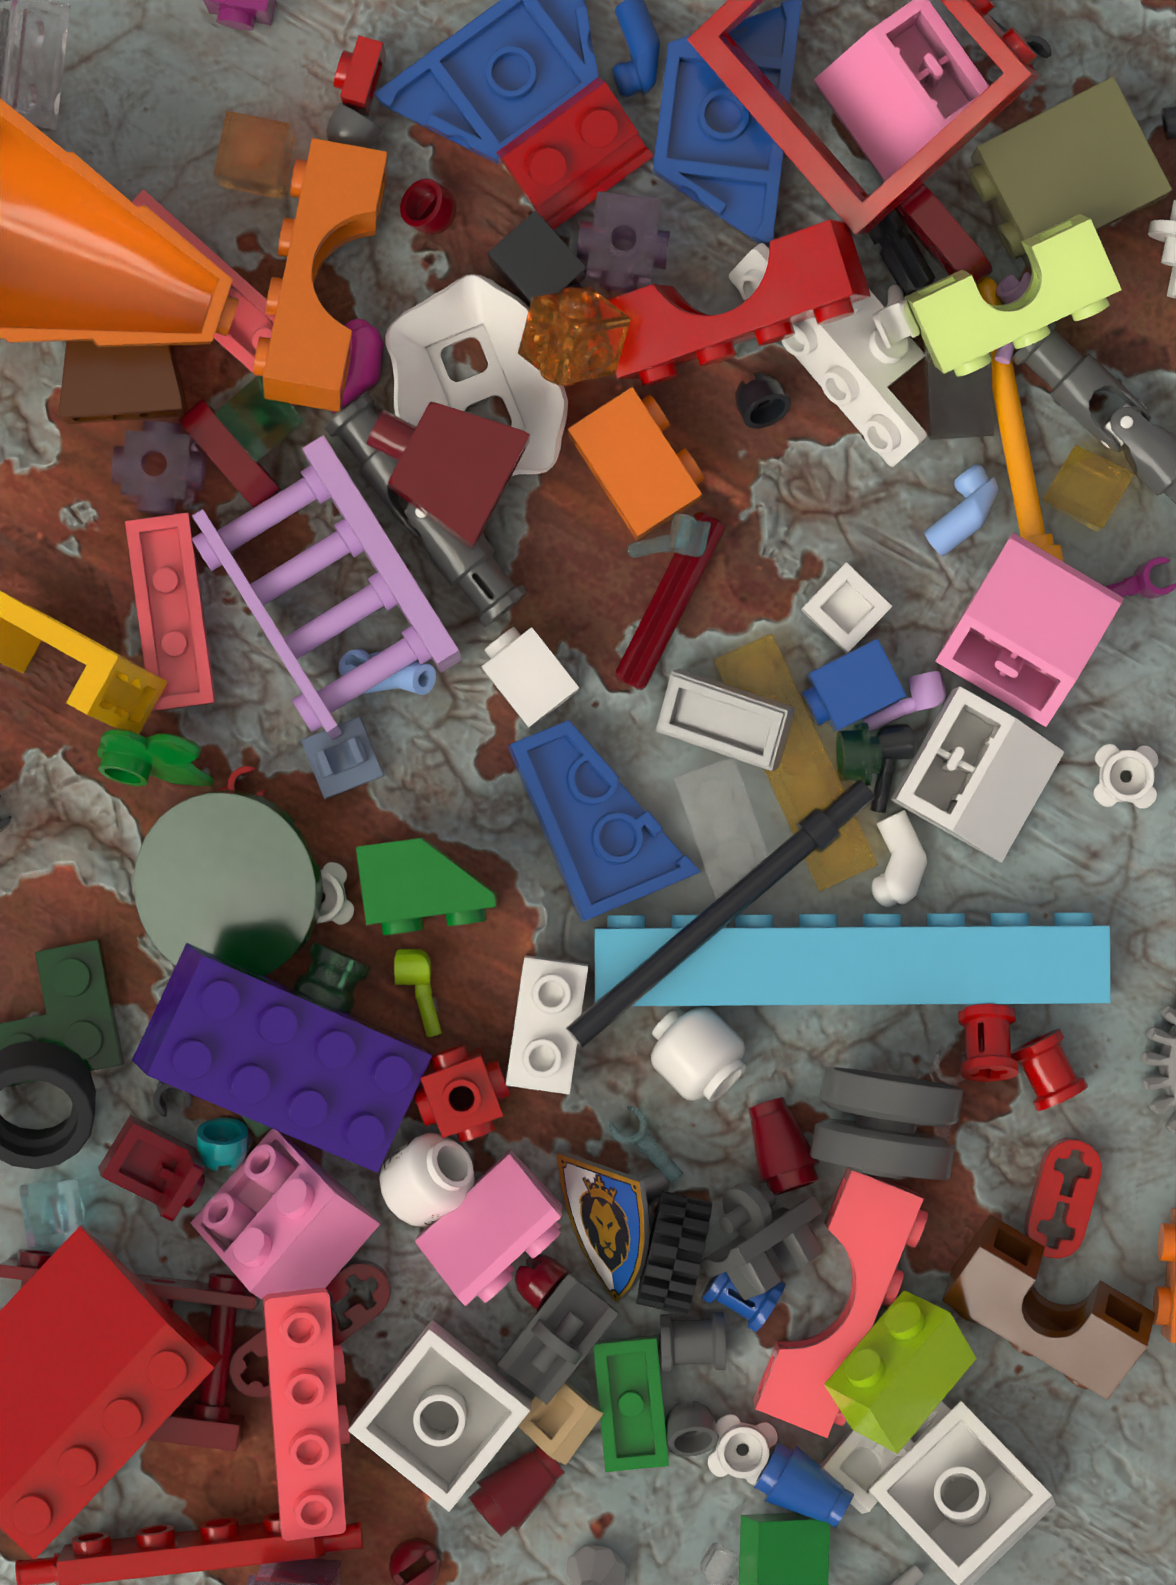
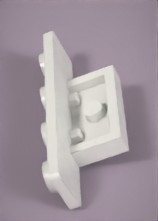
[729,243,927,467]

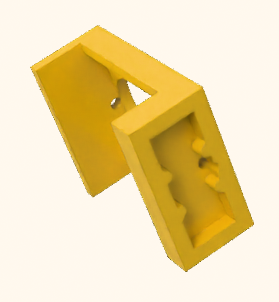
[0,591,168,734]

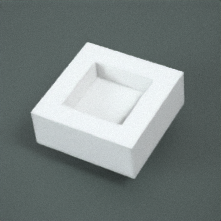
[801,562,892,654]

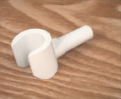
[872,284,921,349]

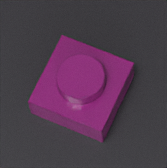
[203,0,276,31]

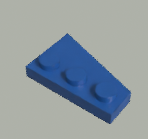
[507,720,701,922]

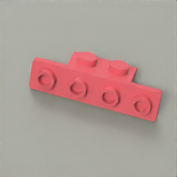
[263,1287,350,1541]

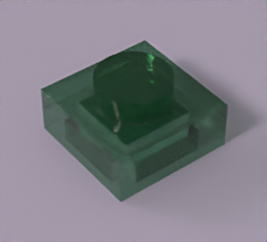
[214,376,304,462]

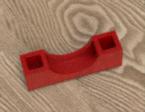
[595,219,871,387]

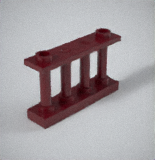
[0,1249,260,1451]

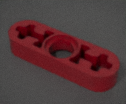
[229,1260,391,1398]

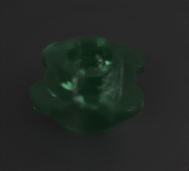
[835,723,881,786]

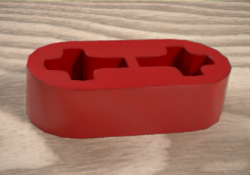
[1024,1138,1102,1259]

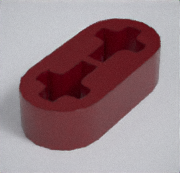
[896,183,993,285]
[179,398,281,508]

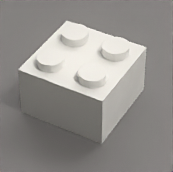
[348,1320,532,1512]

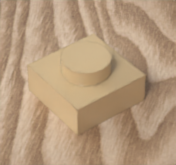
[518,1380,604,1465]

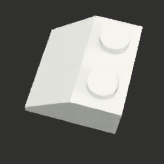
[868,1401,1056,1585]

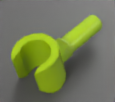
[394,949,442,1037]

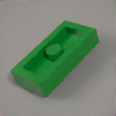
[593,1335,669,1472]

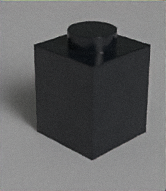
[487,210,587,319]

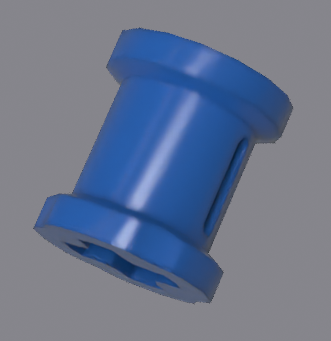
[701,1272,786,1332]

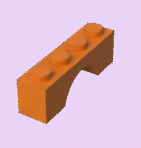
[253,138,388,412]

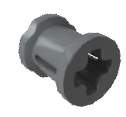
[660,1312,726,1372]

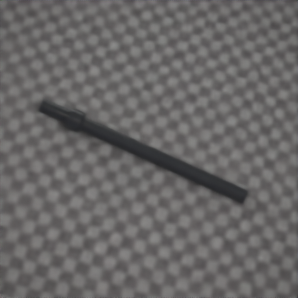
[566,779,875,1048]

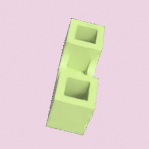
[904,214,1122,377]

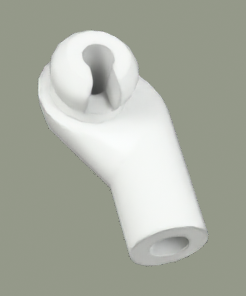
[871,810,927,907]

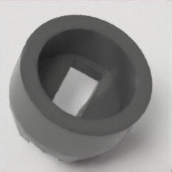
[326,103,382,149]
[665,1401,718,1457]

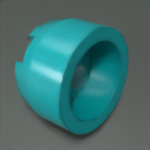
[197,1118,248,1172]

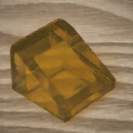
[1042,445,1134,532]

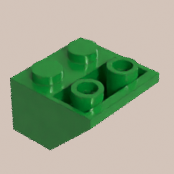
[356,838,499,935]

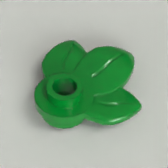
[97,729,214,787]

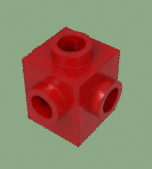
[414,1044,511,1142]

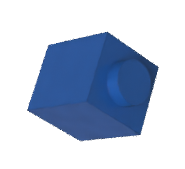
[801,639,907,732]

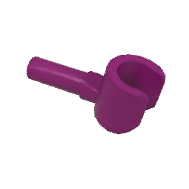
[1105,557,1176,599]

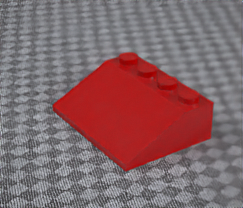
[0,1224,222,1560]

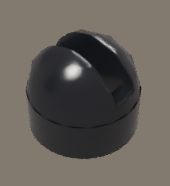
[735,372,791,429]

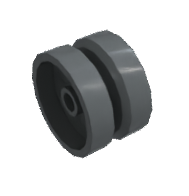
[810,1066,964,1180]

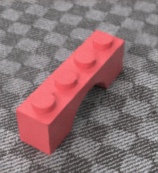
[753,1167,928,1438]

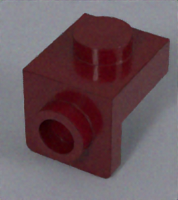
[98,1114,205,1222]

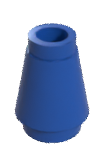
[754,1443,854,1527]

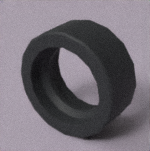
[0,1041,96,1169]

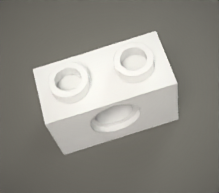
[506,955,588,1095]

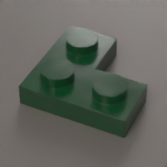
[0,939,124,1087]

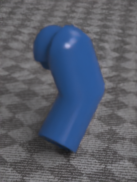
[612,0,660,97]

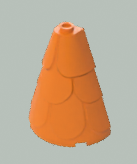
[0,98,239,347]

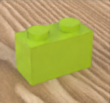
[824,1290,977,1454]

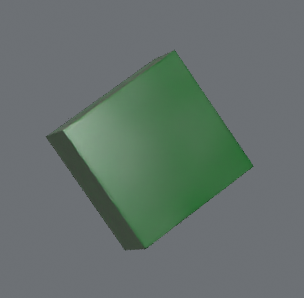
[738,1512,830,1585]

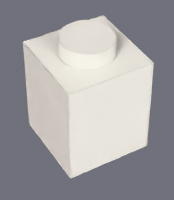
[481,627,579,729]

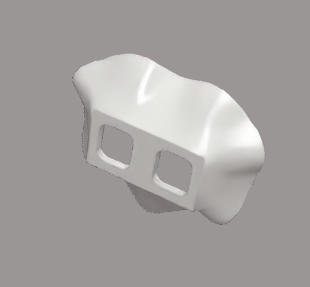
[385,274,568,476]

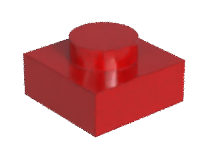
[333,35,386,116]

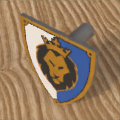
[556,1151,669,1303]

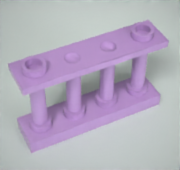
[192,435,462,740]

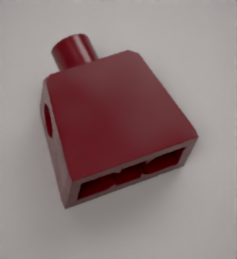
[366,402,530,550]

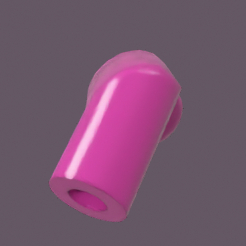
[332,319,384,414]

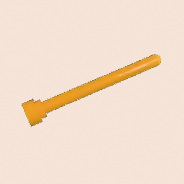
[976,277,1065,563]

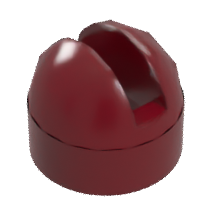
[400,178,457,235]
[515,1255,571,1311]
[389,1538,441,1585]

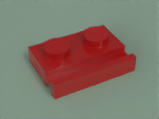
[496,77,654,230]

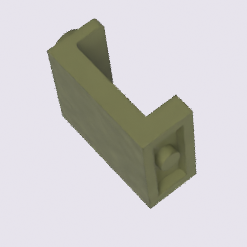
[968,76,1172,269]

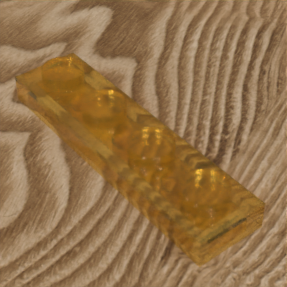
[713,633,878,891]

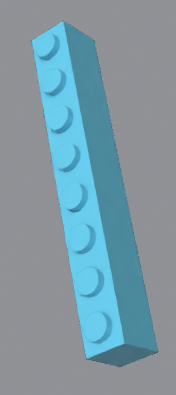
[594,912,1111,1006]

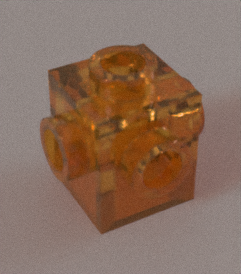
[518,287,631,386]

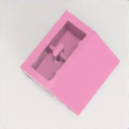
[813,0,989,182]
[935,532,1124,727]
[191,1128,380,1300]
[415,1149,562,1306]

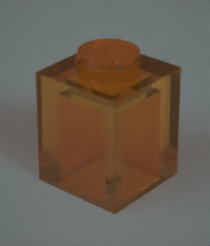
[214,110,295,199]

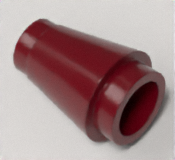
[748,1097,820,1196]
[468,1446,565,1537]

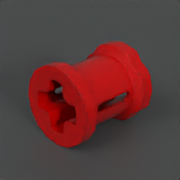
[958,1004,1019,1082]
[1011,1029,1088,1111]

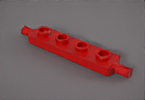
[15,1511,363,1585]

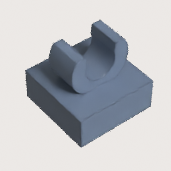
[301,716,385,799]

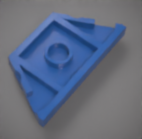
[374,0,599,165]
[652,0,802,247]

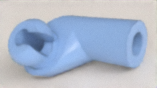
[924,464,999,556]
[338,649,436,695]

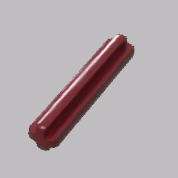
[615,512,725,690]

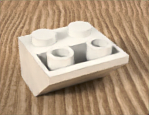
[890,686,1064,863]

